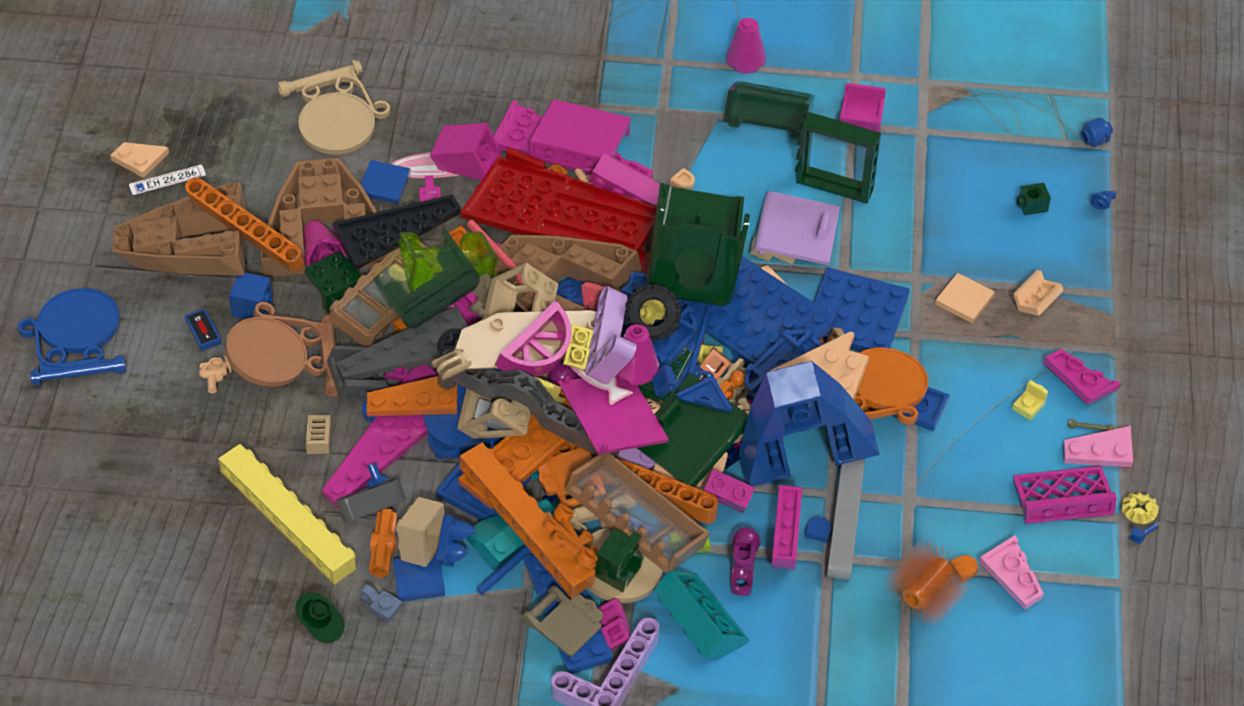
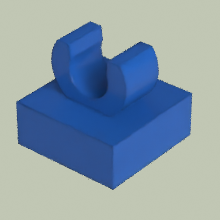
[651,365,679,397]

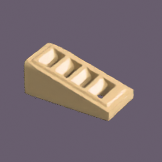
[306,415,331,454]

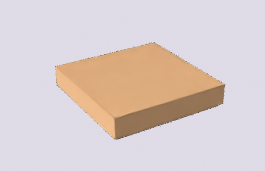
[935,273,995,324]

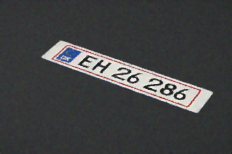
[129,165,206,195]

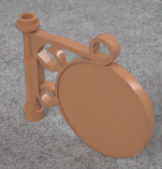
[225,302,338,397]

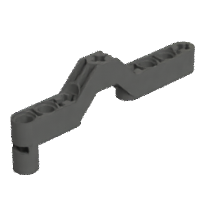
[437,349,620,458]

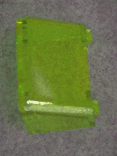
[399,232,498,296]

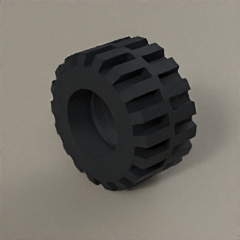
[625,284,682,341]

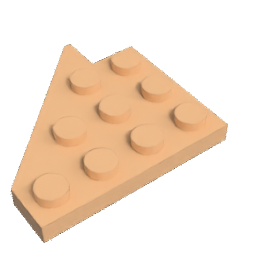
[770,332,869,399]

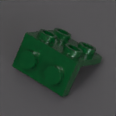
[304,252,361,313]

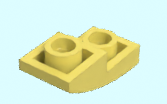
[563,324,594,371]

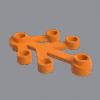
[543,503,599,569]

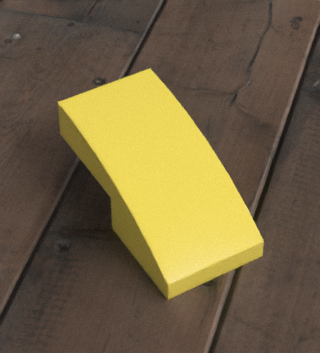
[535,377,566,405]

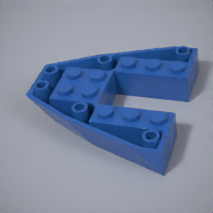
[739,361,880,487]

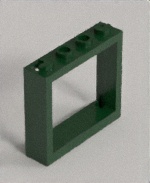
[795,112,881,204]

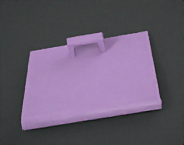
[753,191,840,266]

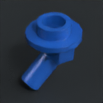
[1091,191,1116,210]
[366,463,388,488]

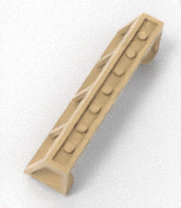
[457,263,558,439]

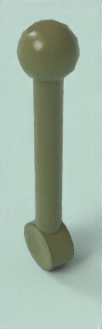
[1068,419,1115,431]

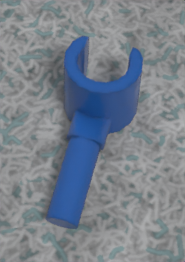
[1129,523,1158,544]

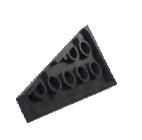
[332,194,461,271]

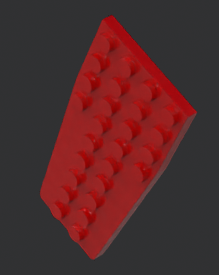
[460,156,657,255]

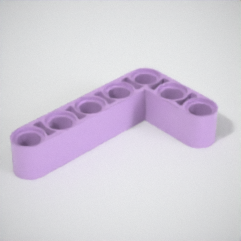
[585,286,637,384]
[551,618,659,706]

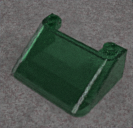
[723,81,815,139]

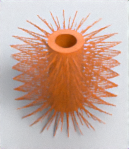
[884,540,971,626]

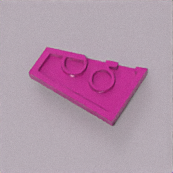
[1043,349,1121,405]

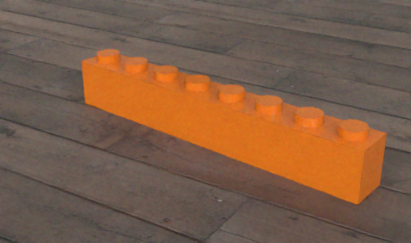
[459,442,596,599]

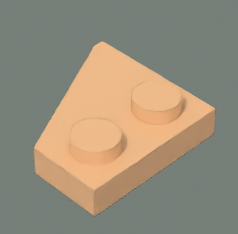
[110,142,169,178]

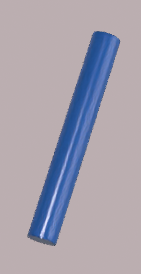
[476,545,531,595]

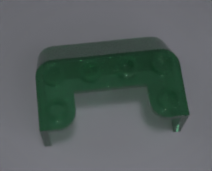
[373,230,480,328]

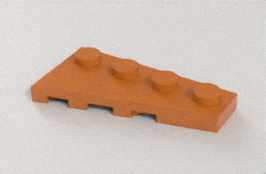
[367,376,458,416]

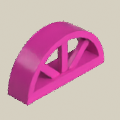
[495,301,572,377]
[771,485,802,570]

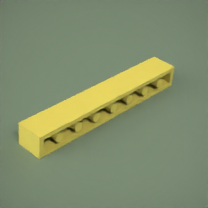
[218,444,356,585]

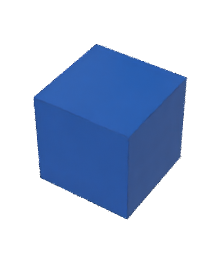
[229,272,273,319]

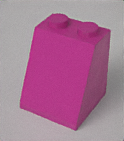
[430,123,502,181]

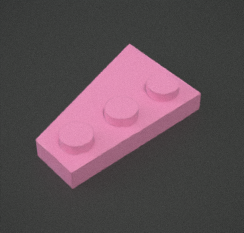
[1063,426,1133,467]
[979,535,1044,610]

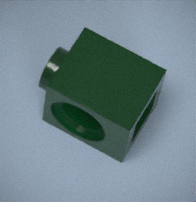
[1016,182,1051,216]

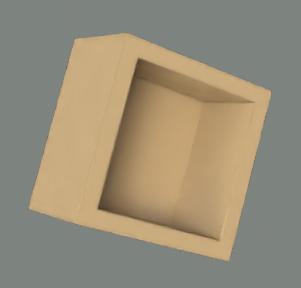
[396,497,445,567]

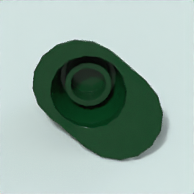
[295,591,345,643]

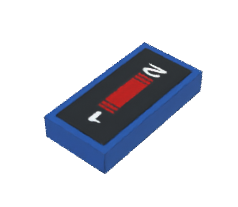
[185,308,222,351]

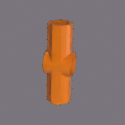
[369,509,397,578]

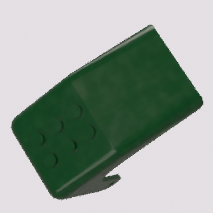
[646,183,750,306]

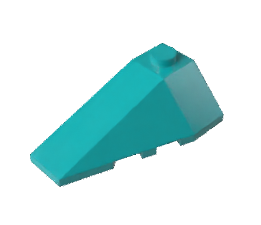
[466,499,555,571]

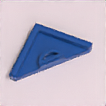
[676,376,733,413]

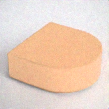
[670,168,695,190]

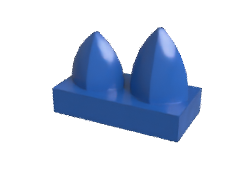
[436,515,476,567]

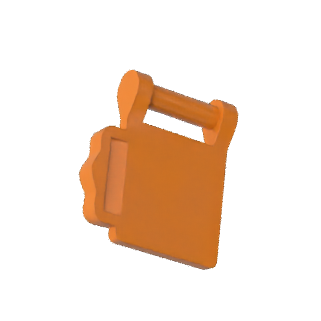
[538,448,606,508]

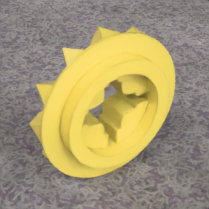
[1121,491,1159,524]

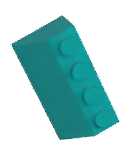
[653,570,750,659]

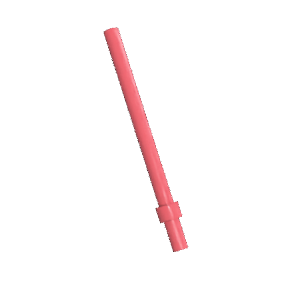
[467,220,535,294]

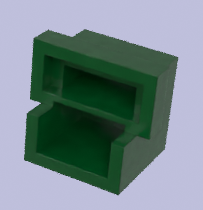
[594,528,644,592]

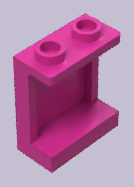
[840,83,886,132]

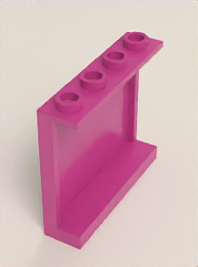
[529,99,631,172]

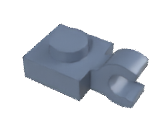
[360,584,403,623]

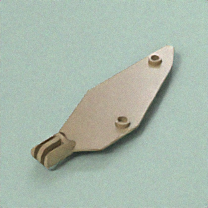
[432,310,596,381]

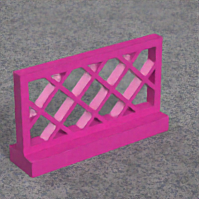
[1013,466,1117,524]

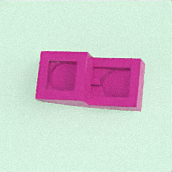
[598,598,631,650]

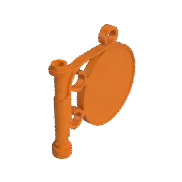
[854,348,928,425]

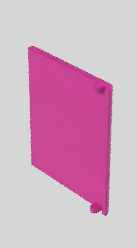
[558,375,669,454]

